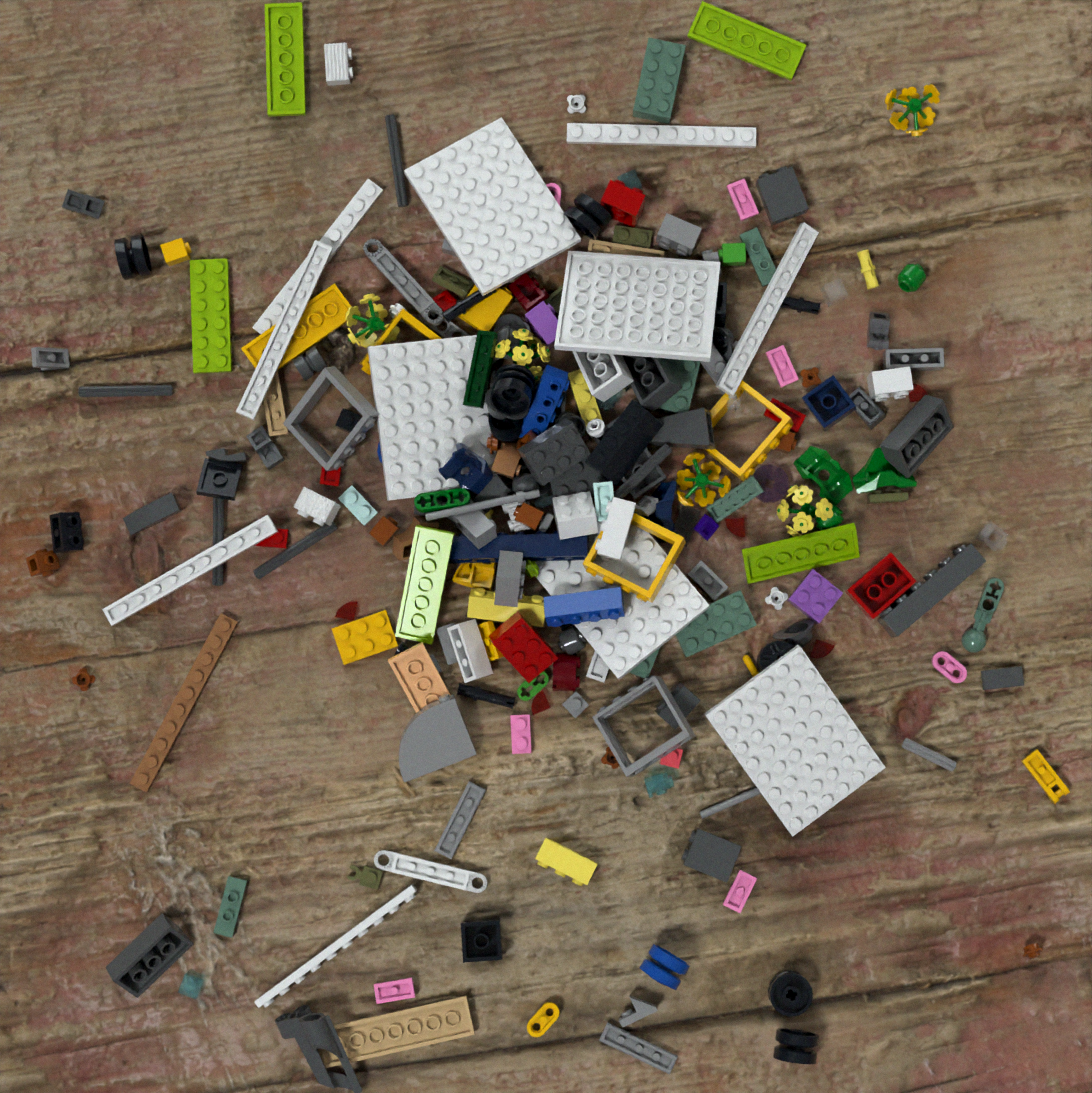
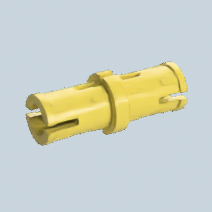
[857,249,879,290]

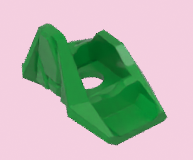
[793,446,853,506]
[852,447,917,494]

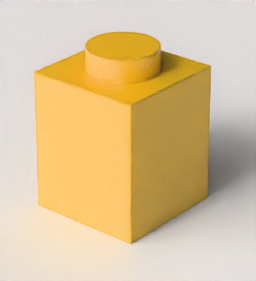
[160,238,192,267]

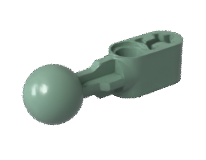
[961,577,1004,653]

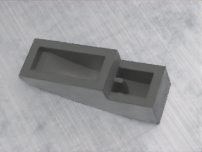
[123,493,182,536]

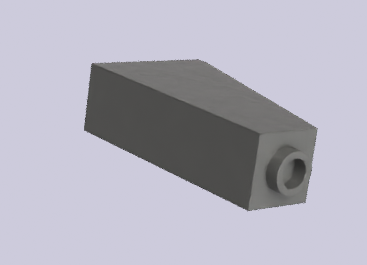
[648,408,716,450]

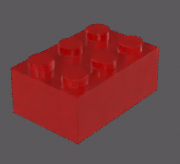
[601,180,646,228]
[845,552,916,620]
[489,611,558,683]

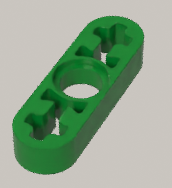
[414,488,470,513]

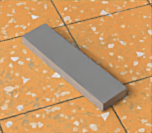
[434,781,486,859]
[599,1022,678,1074]

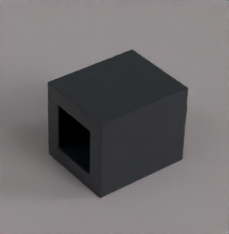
[335,408,362,434]

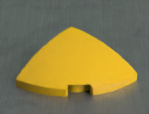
[452,563,497,591]

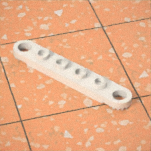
[374,850,487,893]

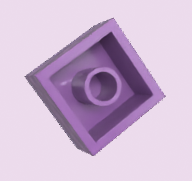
[525,301,558,350]
[787,569,843,624]

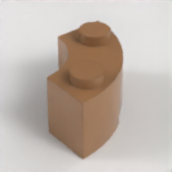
[491,441,523,479]
[393,516,439,560]

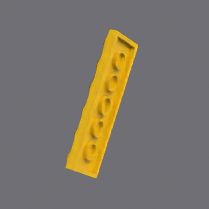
[241,283,351,371]

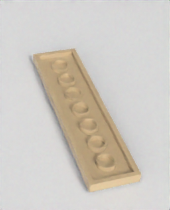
[318,995,475,1068]

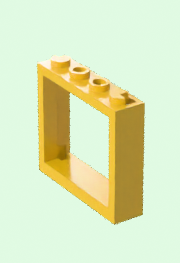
[359,308,442,376]
[703,380,793,482]
[583,513,686,603]

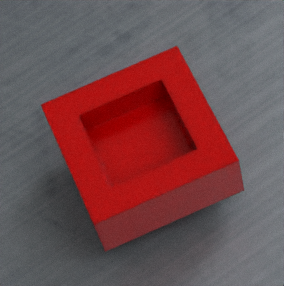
[432,290,456,311]
[319,466,342,487]

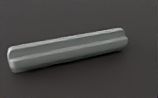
[902,738,957,771]

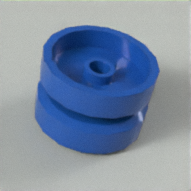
[640,944,690,990]

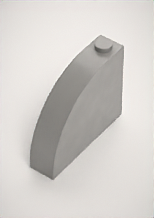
[399,694,477,783]

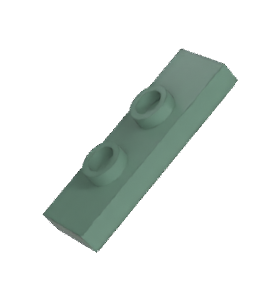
[739,227,776,287]
[706,475,764,523]
[213,876,248,938]

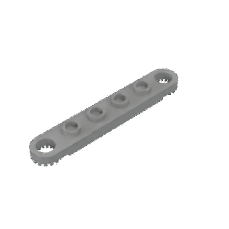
[363,239,444,326]

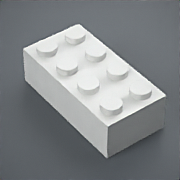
[572,351,634,402]

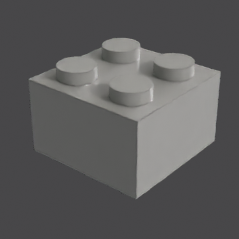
[656,213,702,257]
[494,550,526,607]

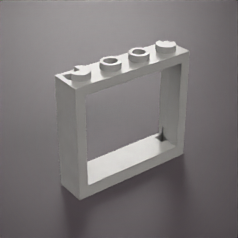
[283,366,380,471]
[592,675,696,777]

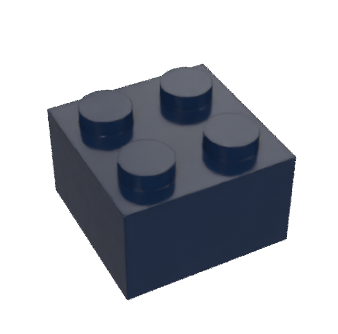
[802,375,856,432]

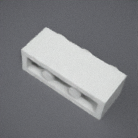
[595,497,636,561]
[447,619,493,683]

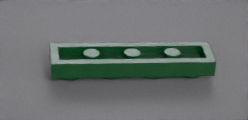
[463,330,498,409]

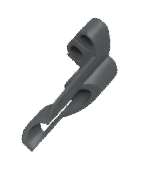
[275,1005,362,1093]

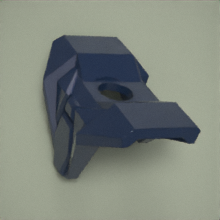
[438,443,493,494]
[634,481,677,543]

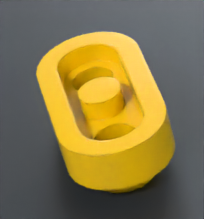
[527,1002,559,1037]

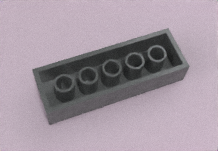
[877,544,986,638]

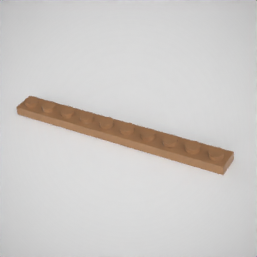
[130,613,239,793]

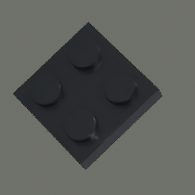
[196,458,243,501]

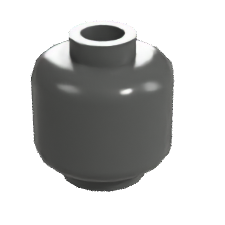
[558,626,587,655]

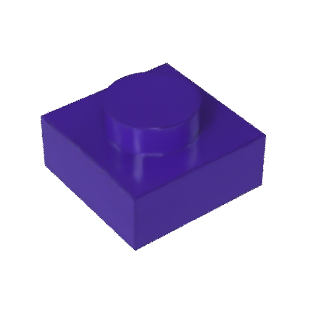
[693,514,719,541]

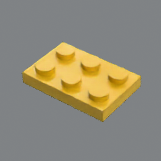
[332,610,399,665]

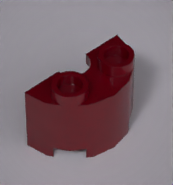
[507,273,550,312]
[552,652,580,691]

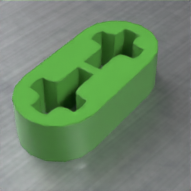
[517,671,549,701]

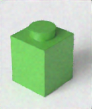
[718,243,746,266]

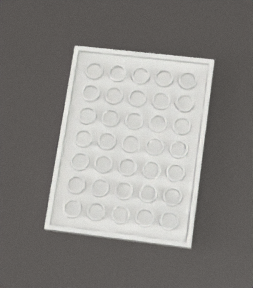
[404,117,581,296]
[554,251,720,362]
[367,335,499,501]
[535,507,710,680]
[704,645,886,837]

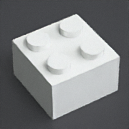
[867,366,913,402]
[552,491,598,540]

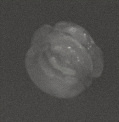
[727,394,741,413]

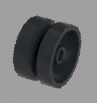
[563,193,612,240]
[114,234,152,280]
[767,970,813,1017]
[773,1028,819,1064]

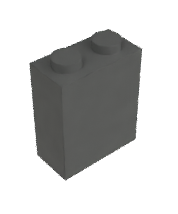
[755,166,809,226]
[681,828,742,883]

